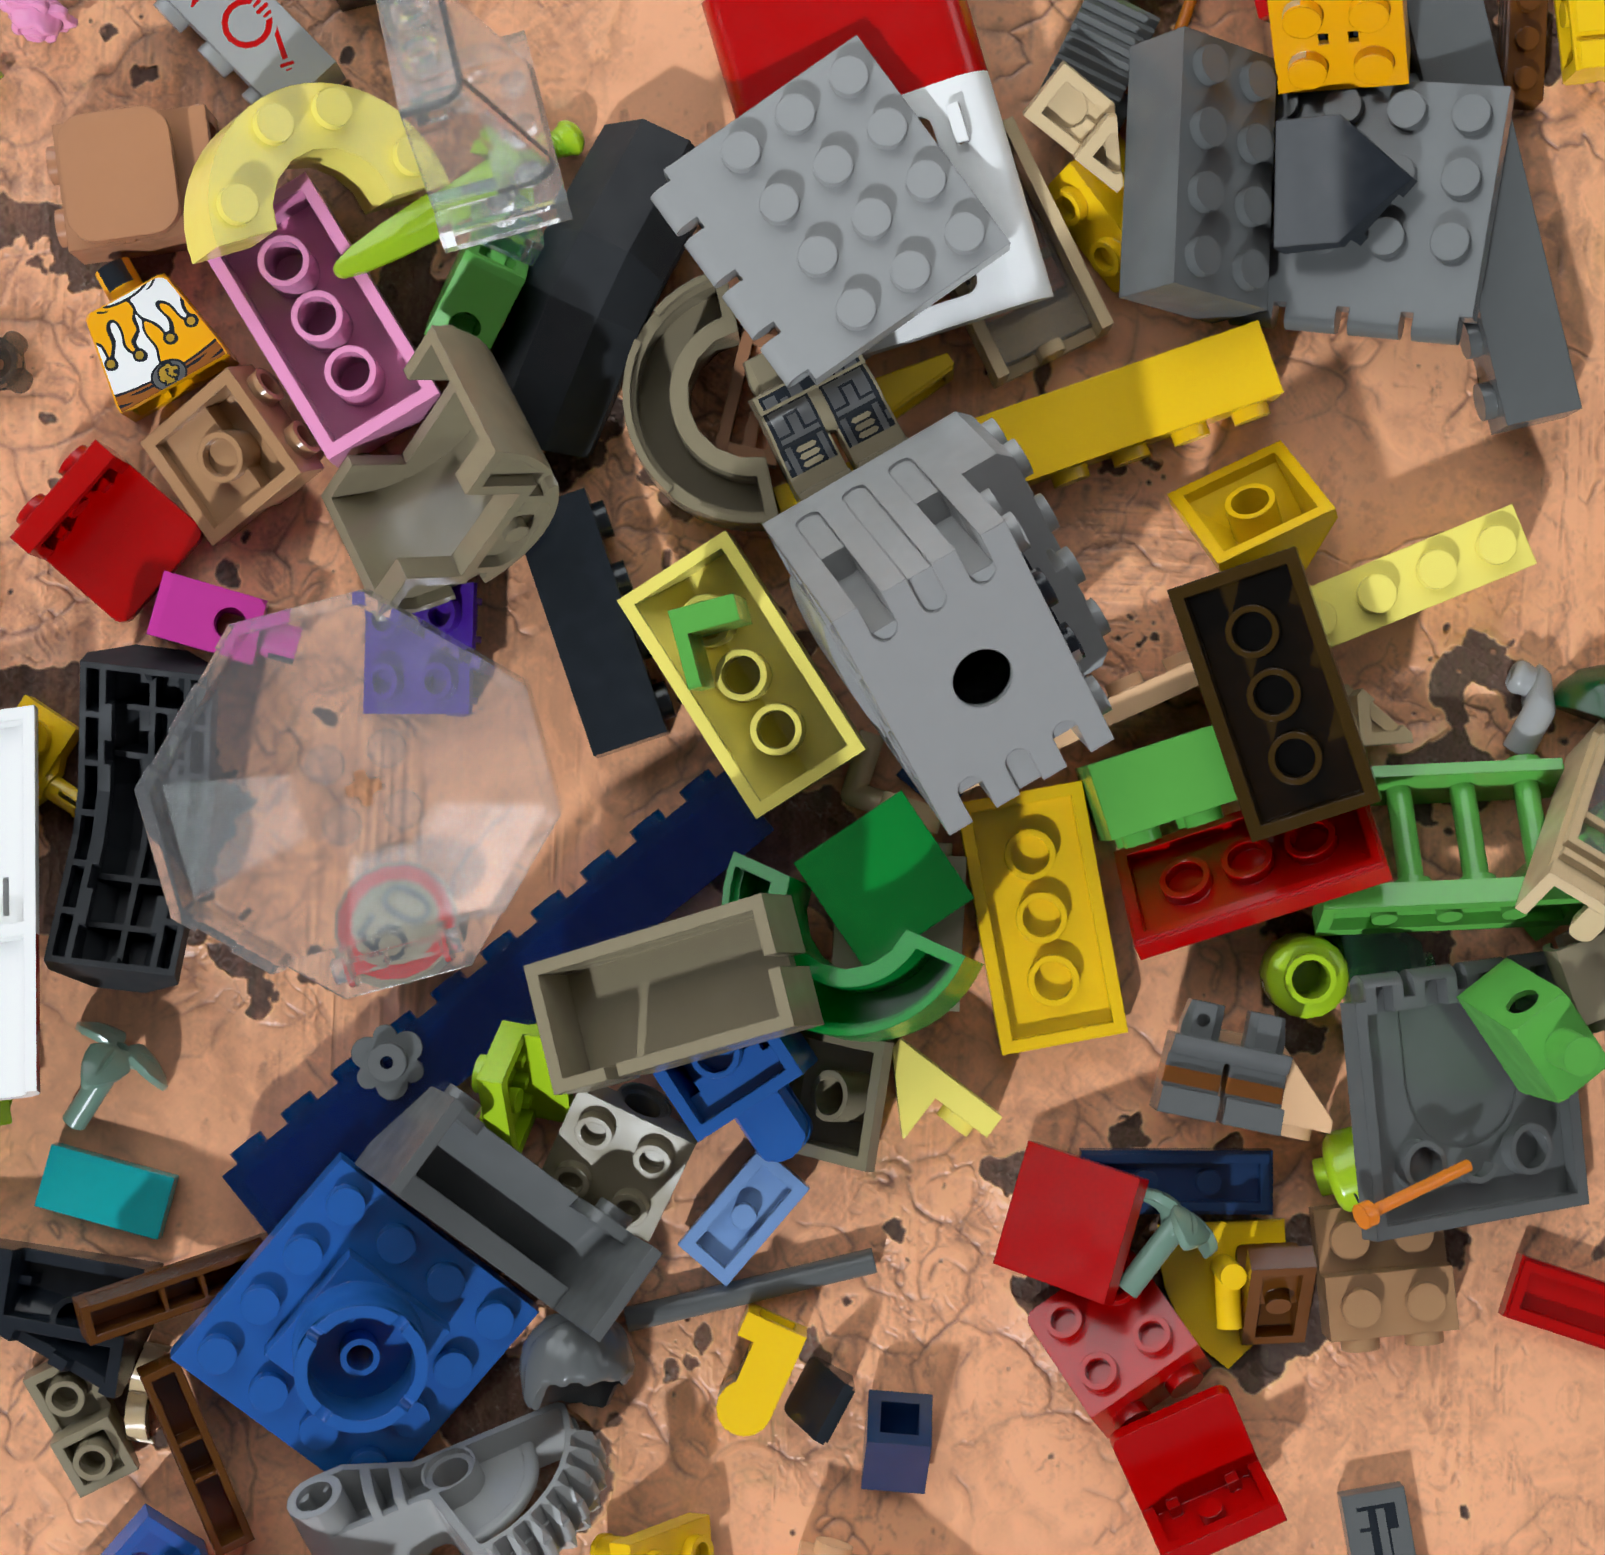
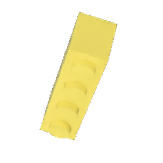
[1311,504,1537,648]

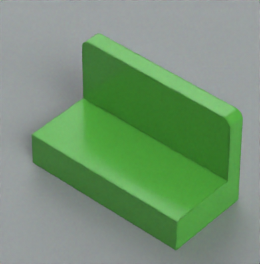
[668,593,752,691]

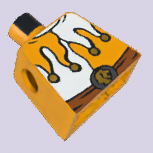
[86,257,240,423]

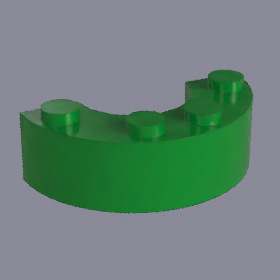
[722,851,984,1042]

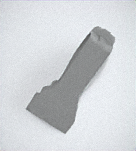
[287,1402,609,1555]

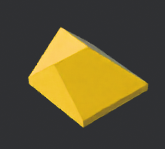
[1167,440,1338,572]

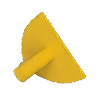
[1157,1218,1286,1369]

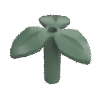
[63,1021,168,1130]
[1119,1188,1218,1298]

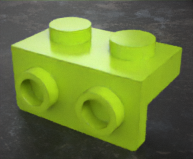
[472,1020,574,1153]

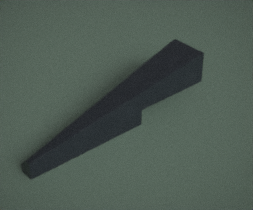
[0,1238,164,1398]

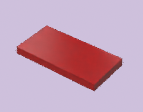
[1113,805,1393,960]

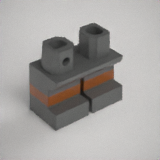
[1149,998,1293,1136]

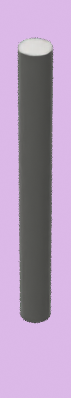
[624,1248,877,1332]

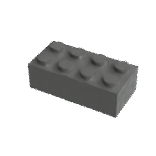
[1119,26,1276,324]

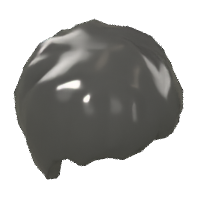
[519,1313,635,1411]

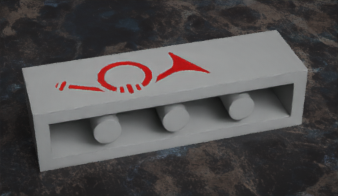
[153,0,346,105]

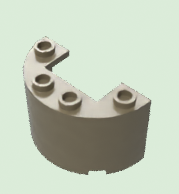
[321,325,559,619]

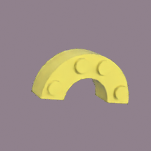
[184,82,449,264]

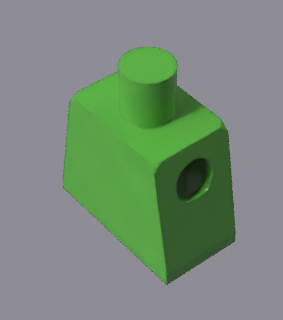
[424,219,533,349]
[1456,958,1605,1103]

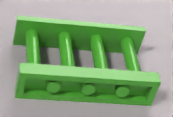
[1312,754,1584,936]

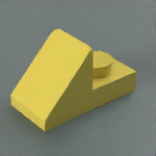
[892,1037,1002,1139]

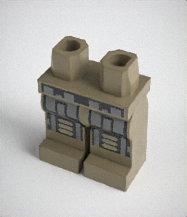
[743,353,909,503]

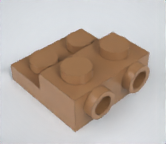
[140,364,325,546]
[1309,1204,1460,1353]

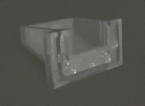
[376,0,573,254]

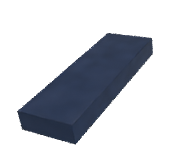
[1079,1148,1273,1215]

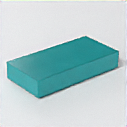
[34,1142,179,1240]

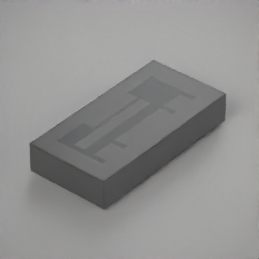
[1337,1481,1416,1555]

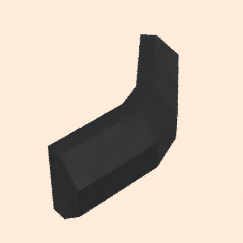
[493,119,698,458]
[44,644,217,993]

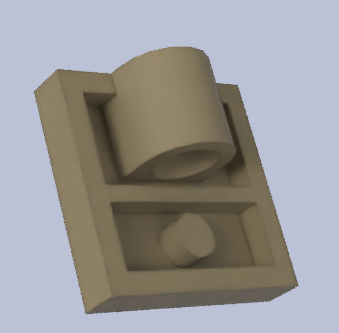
[542,1082,697,1242]

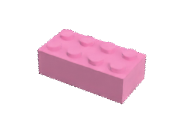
[207,172,442,468]

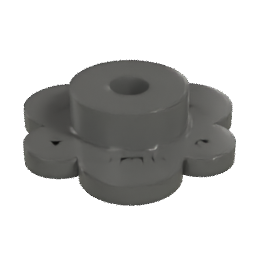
[351,1024,424,1100]

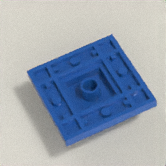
[170,1152,539,1472]

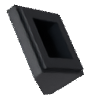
[784,1356,855,1445]

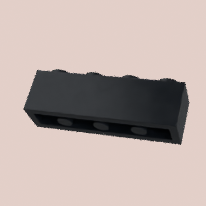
[525,488,677,758]

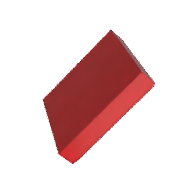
[993,1141,1149,1305]

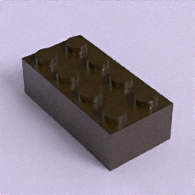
[1167,546,1382,843]

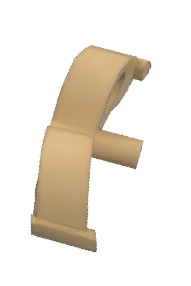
[124,1342,173,1444]

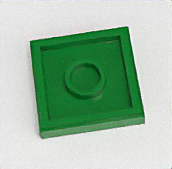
[794,790,974,966]

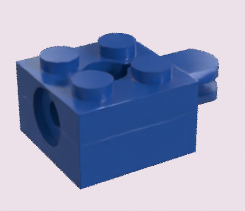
[653,1032,819,1162]

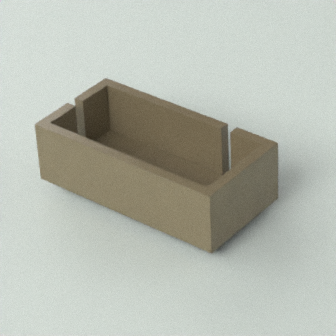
[523,893,824,1095]

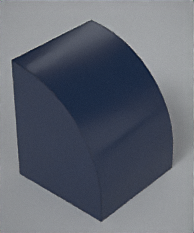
[861,1389,933,1494]

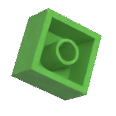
[1075,725,1237,849]

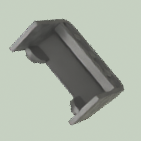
[354,1083,663,1343]

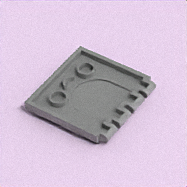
[650,35,1011,388]

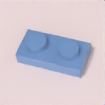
[678,1151,810,1286]

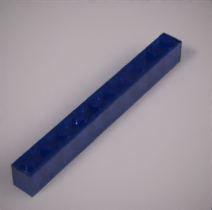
[222,769,775,1235]

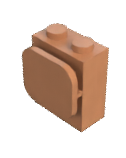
[46,104,219,265]

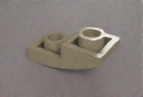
[23,1360,140,1498]

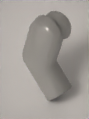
[1503,660,1556,755]

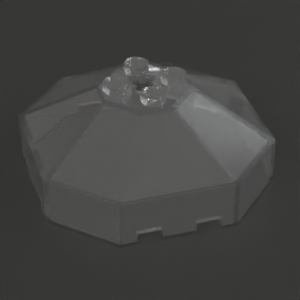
[134,588,563,999]

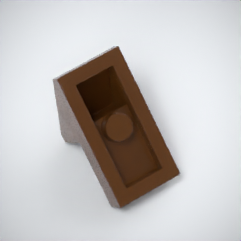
[1235,1242,1317,1345]

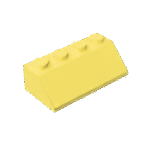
[617,530,869,819]

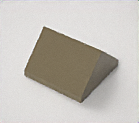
[789,1030,894,1172]

